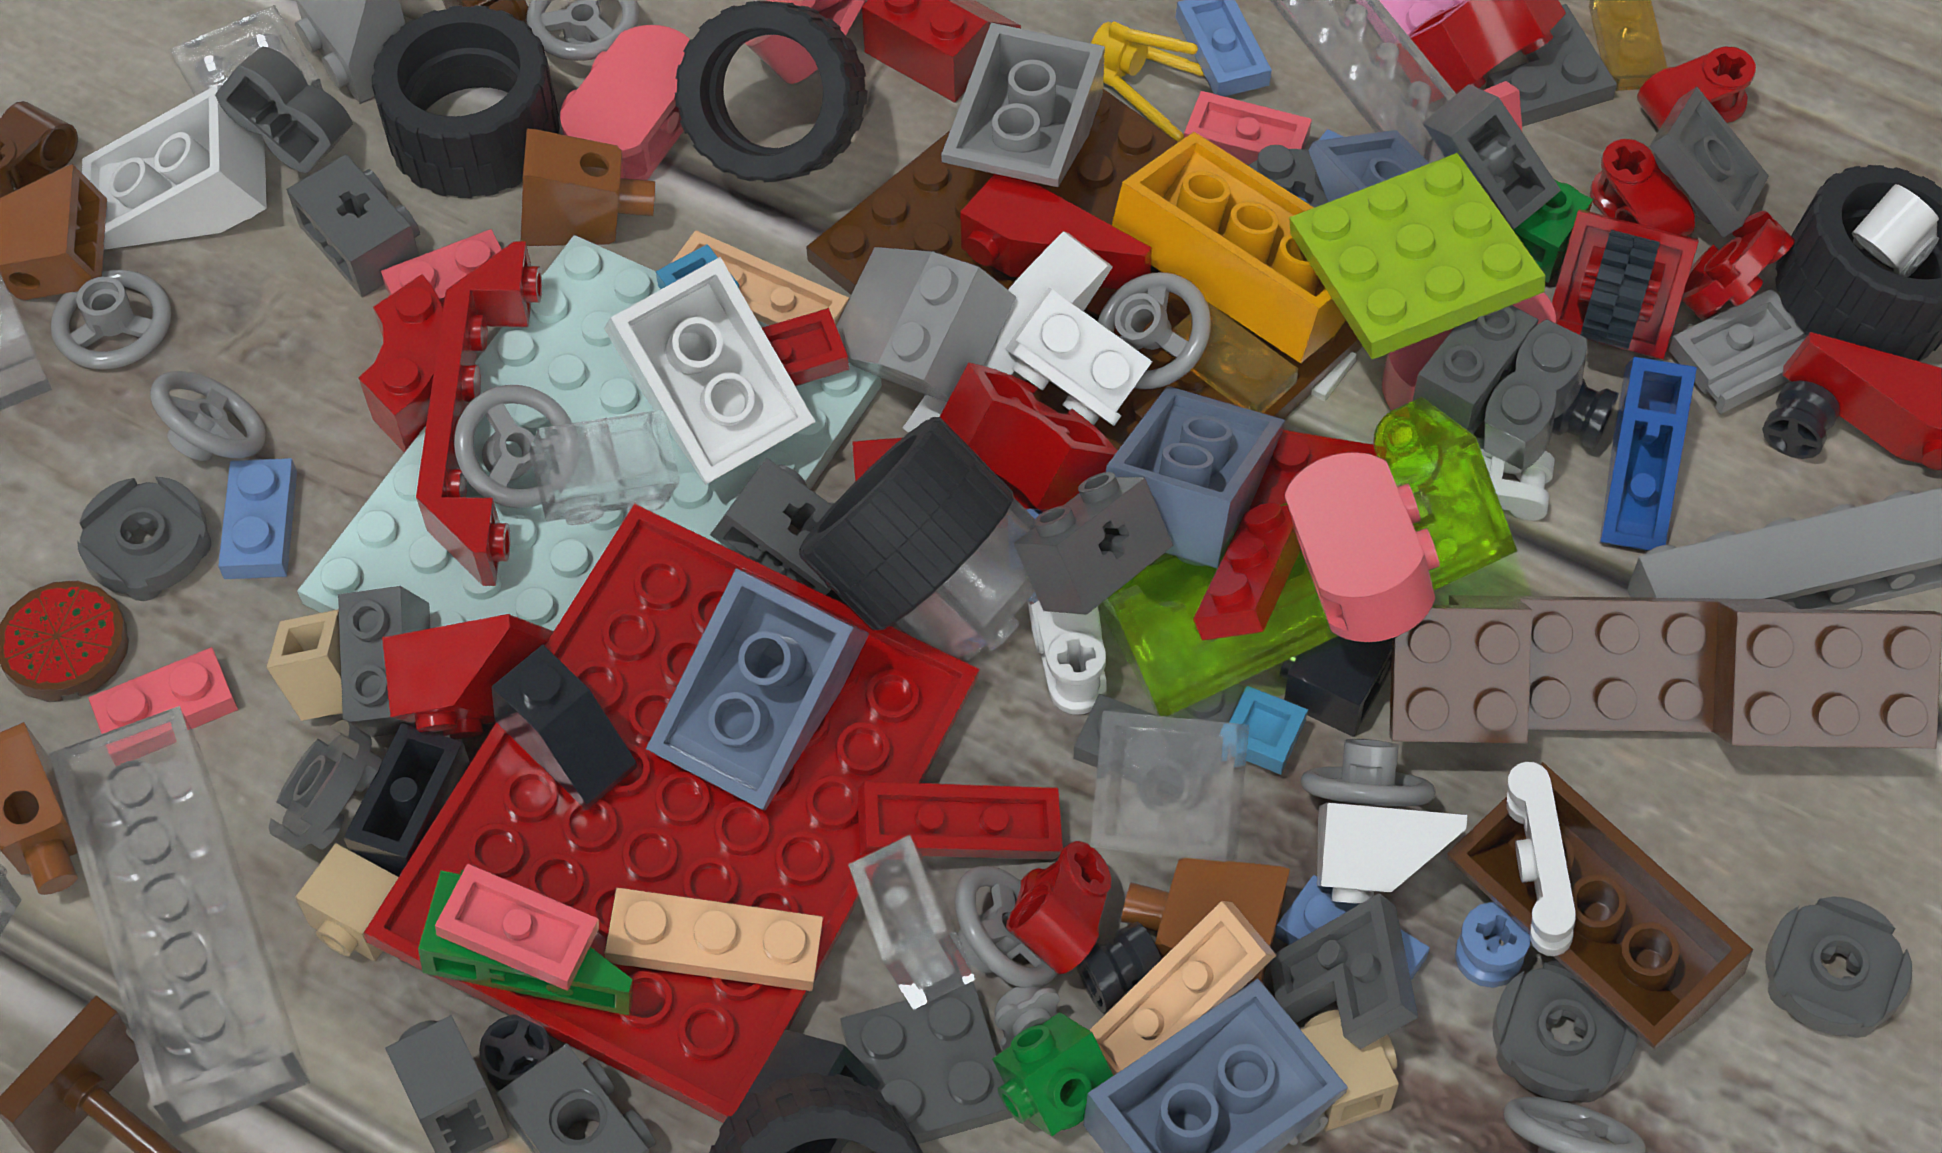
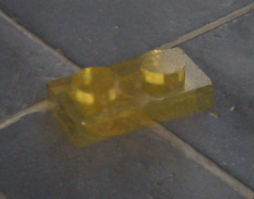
[1589,0,1668,91]
[1164,301,1298,413]

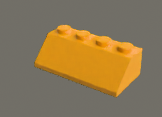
[1112,132,1346,363]

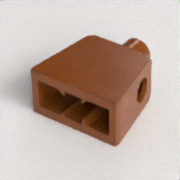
[521,129,655,246]
[0,164,107,300]
[0,722,85,895]
[1121,857,1290,988]

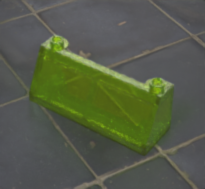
[1098,397,1517,719]

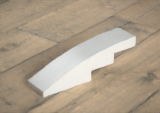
[903,231,1113,433]

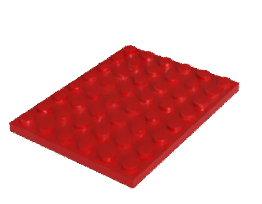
[364,503,980,1123]

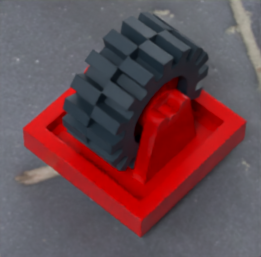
[1552,209,1699,360]

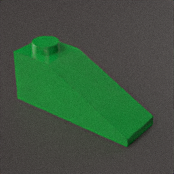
[418,869,632,1016]

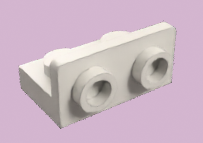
[1005,288,1152,426]

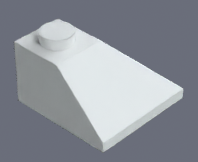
[1317,803,1467,904]

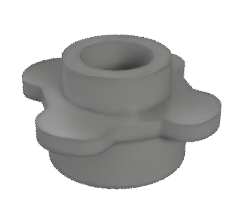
[994,987,1060,1051]

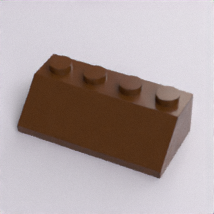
[1447,762,1753,1050]

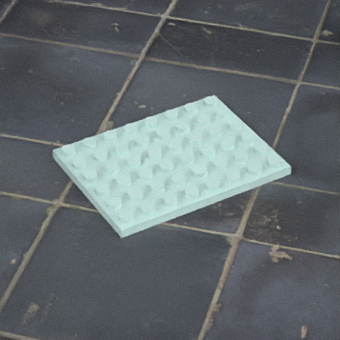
[297,235,882,631]

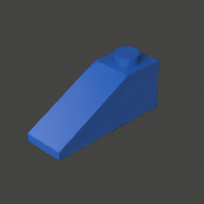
[1599,357,1697,551]

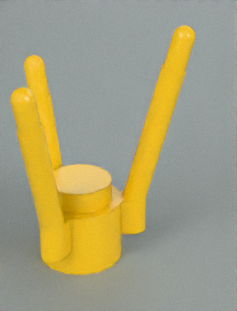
[1091,21,1205,142]

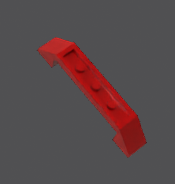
[416,241,542,586]

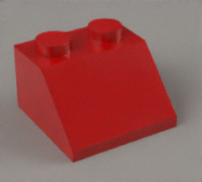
[862,0,1021,103]
[382,614,554,739]

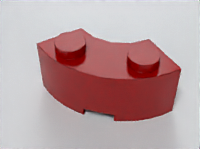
[1397,0,1566,103]
[358,274,443,453]
[939,362,1118,512]

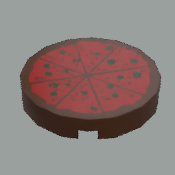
[0,581,129,702]

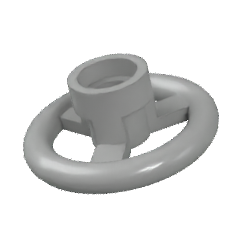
[527,0,639,61]
[51,270,171,369]
[1098,272,1211,389]
[150,371,266,461]
[454,385,579,508]
[1301,739,1436,806]
[955,866,1057,988]
[1503,1097,1646,1153]

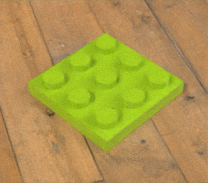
[1289,153,1545,360]

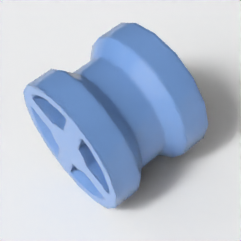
[1455,902,1531,988]

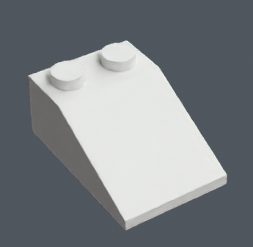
[82,84,267,250]
[604,257,815,485]

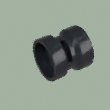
[1076,921,1162,1013]

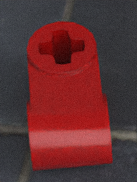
[1637,46,1756,130]
[1590,139,1695,236]
[1006,841,1111,974]

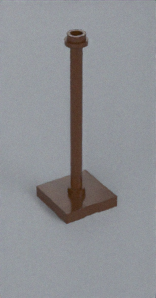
[0,995,182,1153]

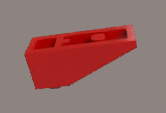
[960,174,1152,289]
[1783,332,1942,471]

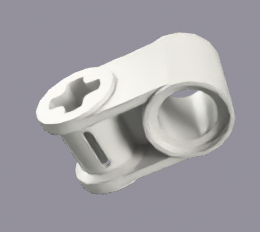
[1852,184,1939,277]
[1028,596,1107,715]

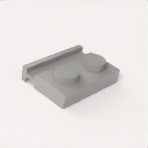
[1669,288,1808,414]

